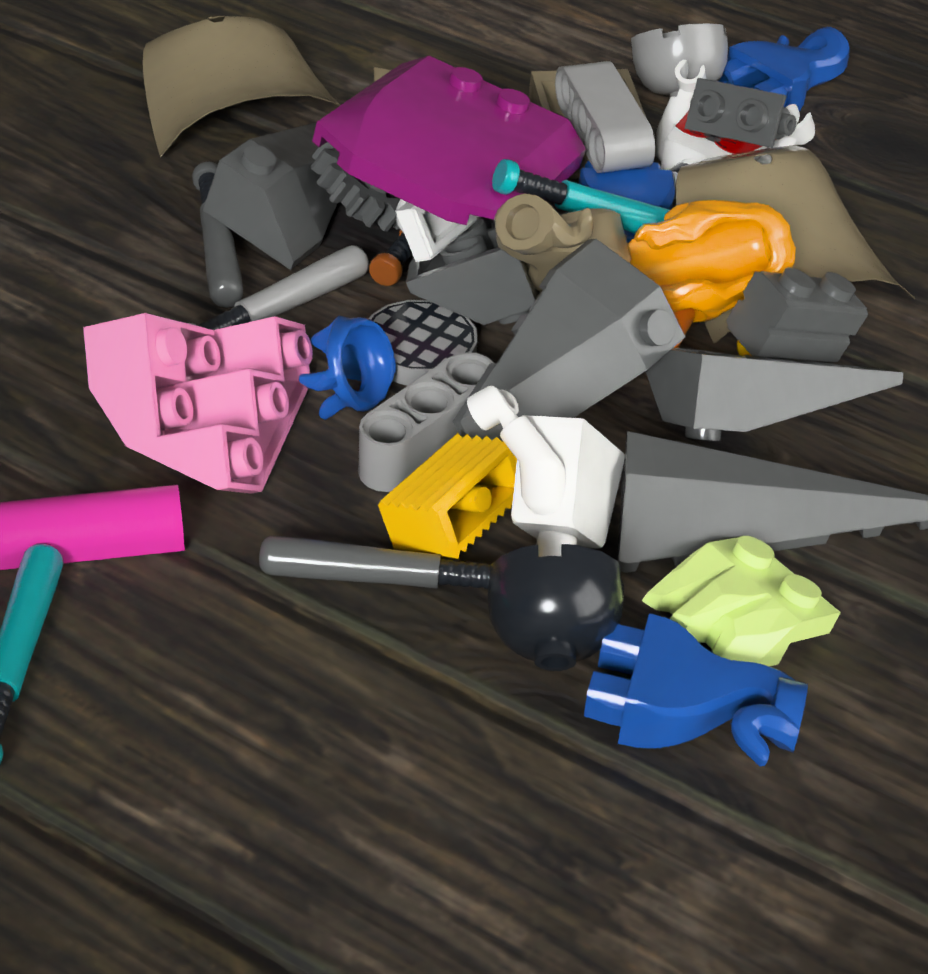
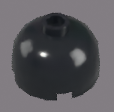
[488,544,624,671]

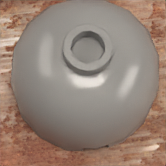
[631,23,728,103]

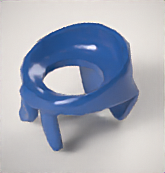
[299,316,396,420]

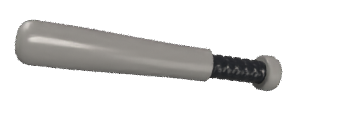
[187,245,369,330]

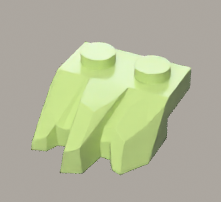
[642,536,841,667]

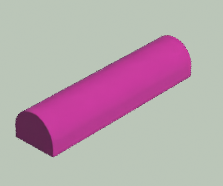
[0,484,185,570]

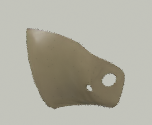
[143,16,340,158]
[676,145,915,344]

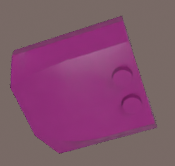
[312,56,586,225]

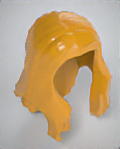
[628,200,796,322]

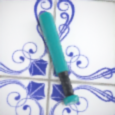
[492,159,670,234]
[0,544,63,765]

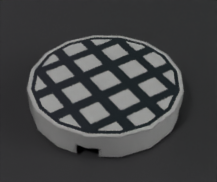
[369,300,477,386]

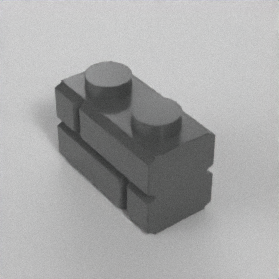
[726,267,868,362]

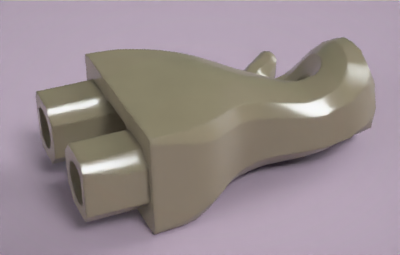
[494,194,631,292]

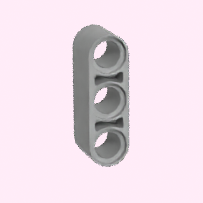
[555,61,655,173]
[358,352,494,492]

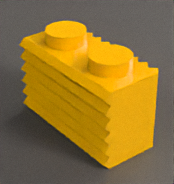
[378,433,517,559]

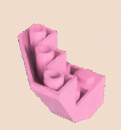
[83,313,313,494]

